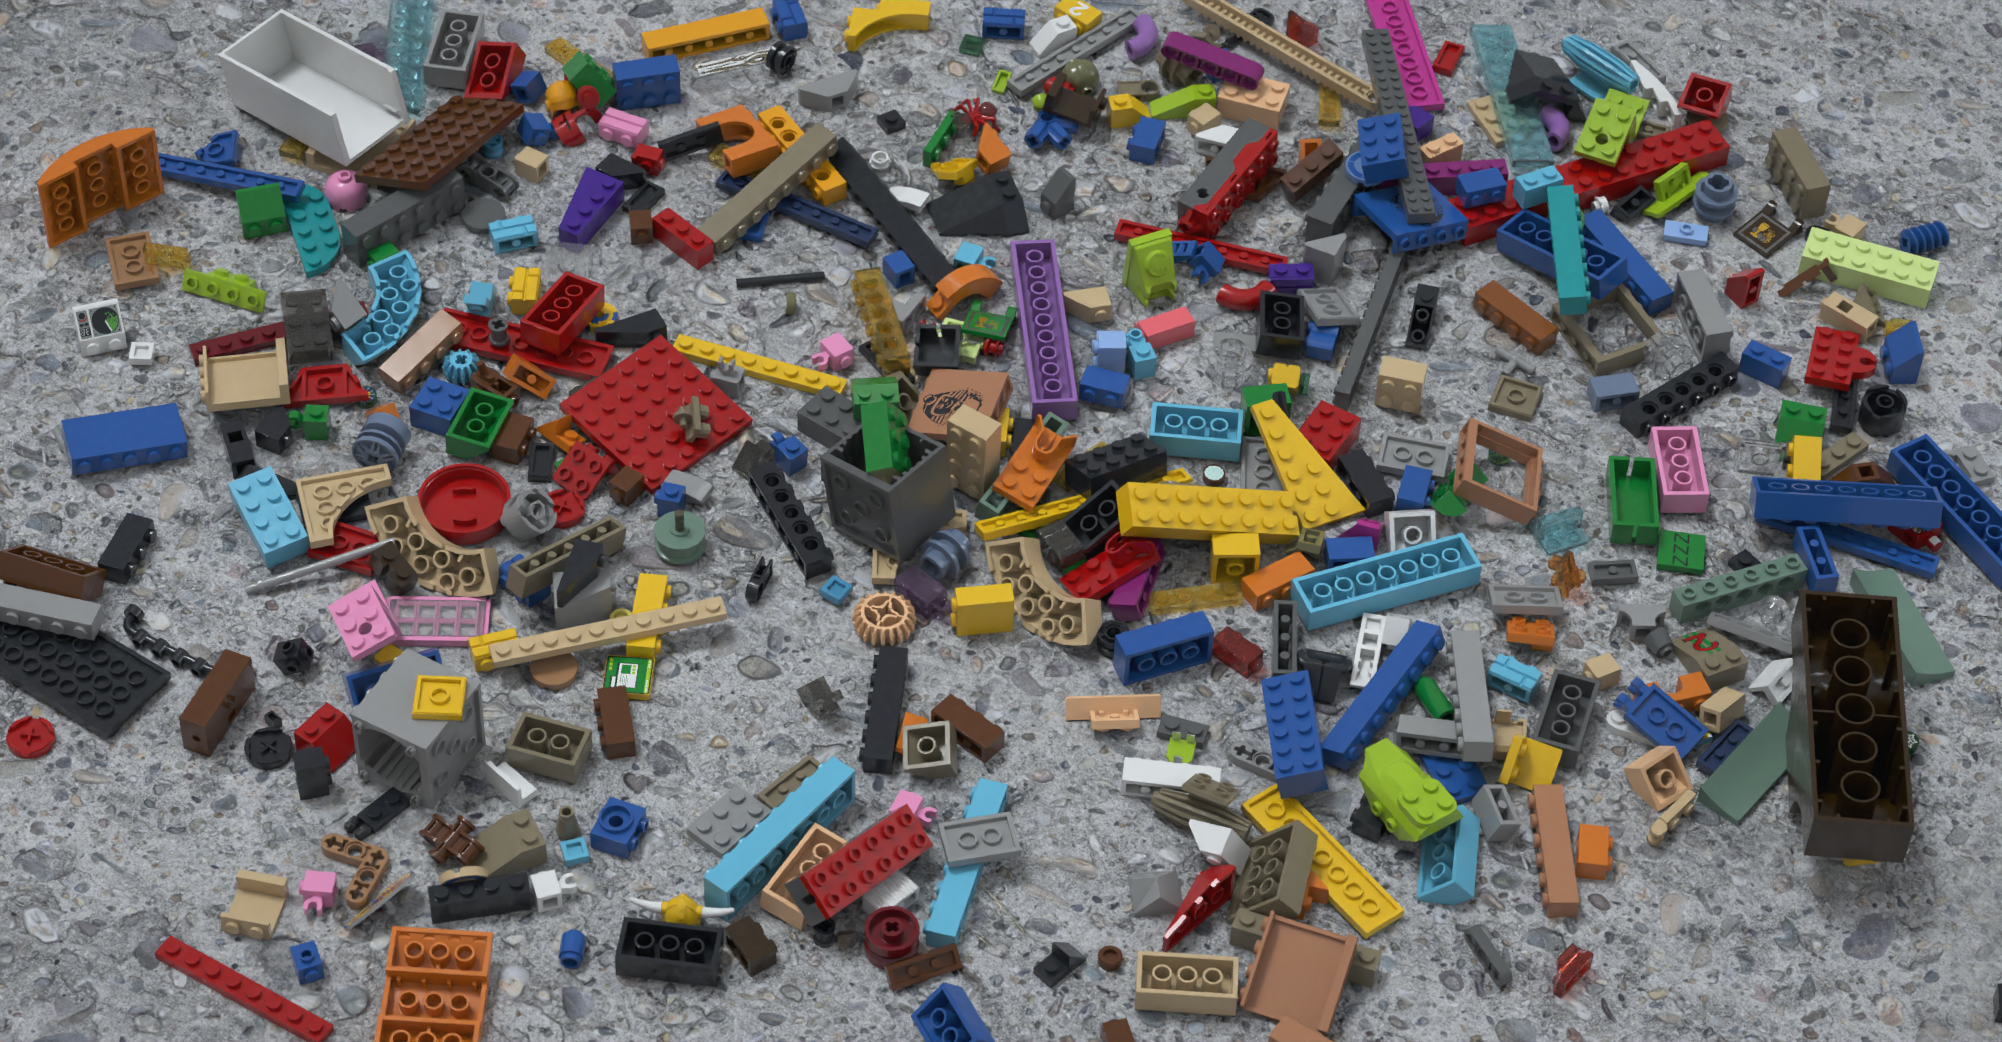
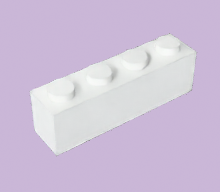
[1121,757,1221,798]

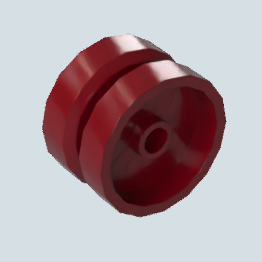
[864,906,920,970]

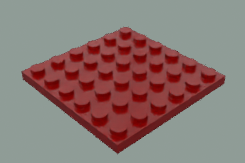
[559,335,753,495]

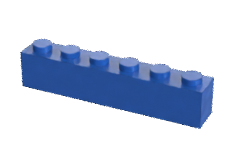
[1579,209,1674,316]

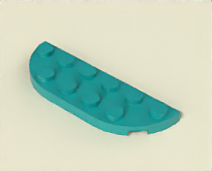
[283,184,341,278]

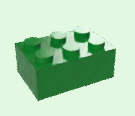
[860,400,912,484]

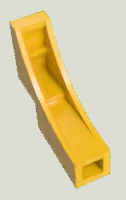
[844,0,931,52]

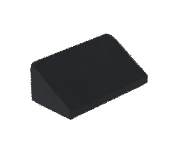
[1609,185,1656,222]

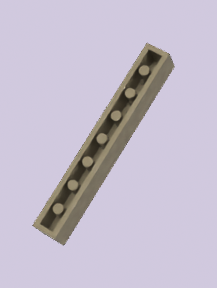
[698,122,838,256]

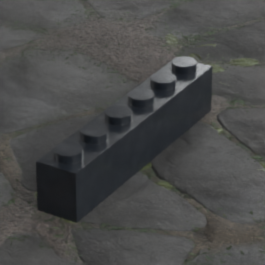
[859,645,908,775]

